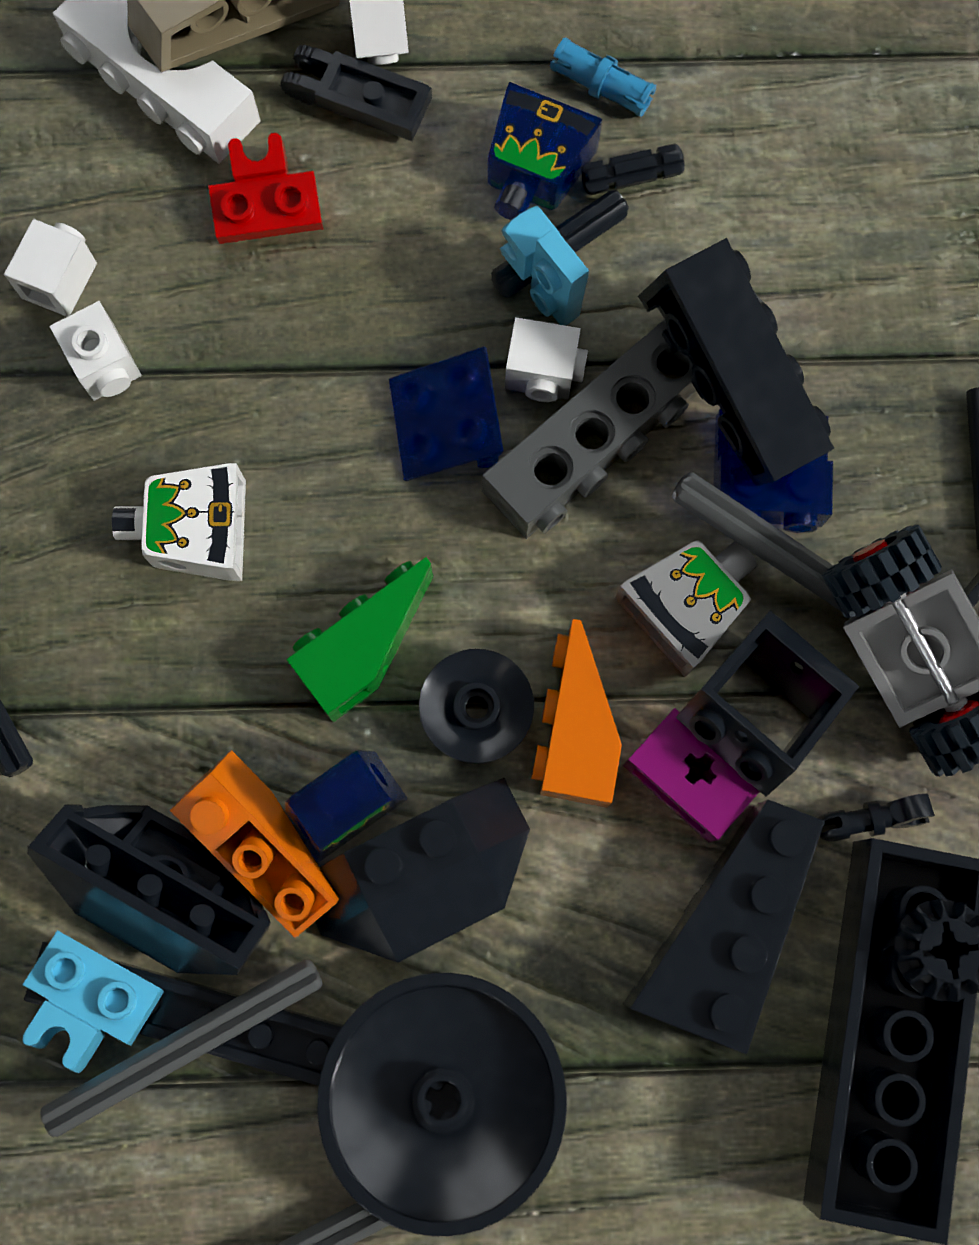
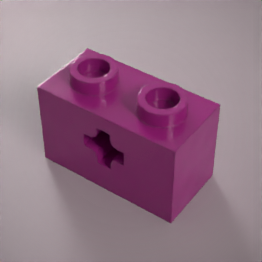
[623,708,760,843]

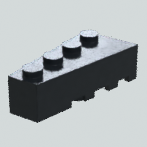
[638,238,835,486]
[623,799,825,1055]

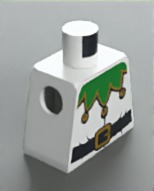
[112,463,246,581]

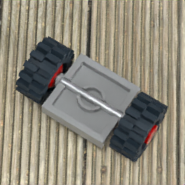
[822,524,979,777]

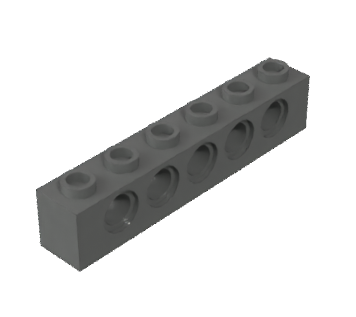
[482,295,773,539]

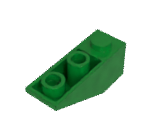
[286,557,433,722]

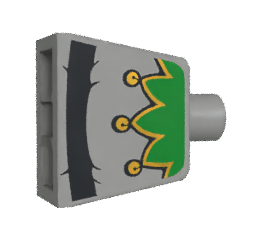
[615,540,757,677]

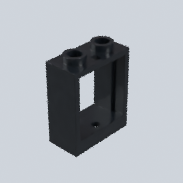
[675,610,859,797]

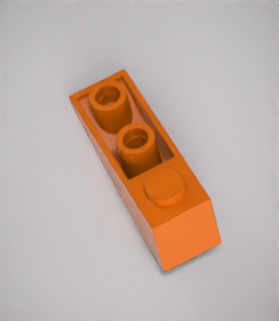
[531,619,622,808]
[170,750,339,938]

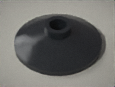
[419,649,534,764]

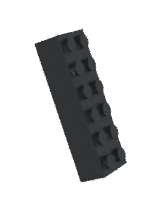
[803,838,979,1245]

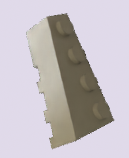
[127,0,340,72]

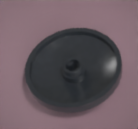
[317,973,567,1236]

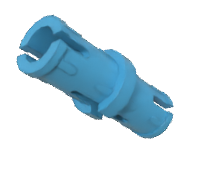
[550,37,657,117]

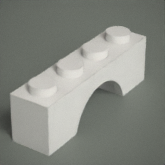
[53,0,260,164]

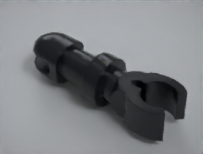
[818,794,935,842]

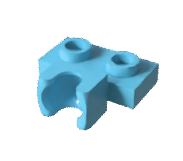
[500,206,589,326]
[22,930,164,1073]

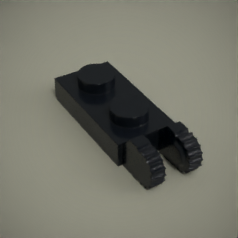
[280,44,432,141]

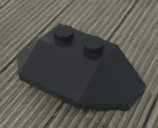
[315,778,530,963]
[27,804,271,975]

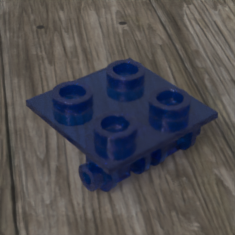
[389,346,504,481]

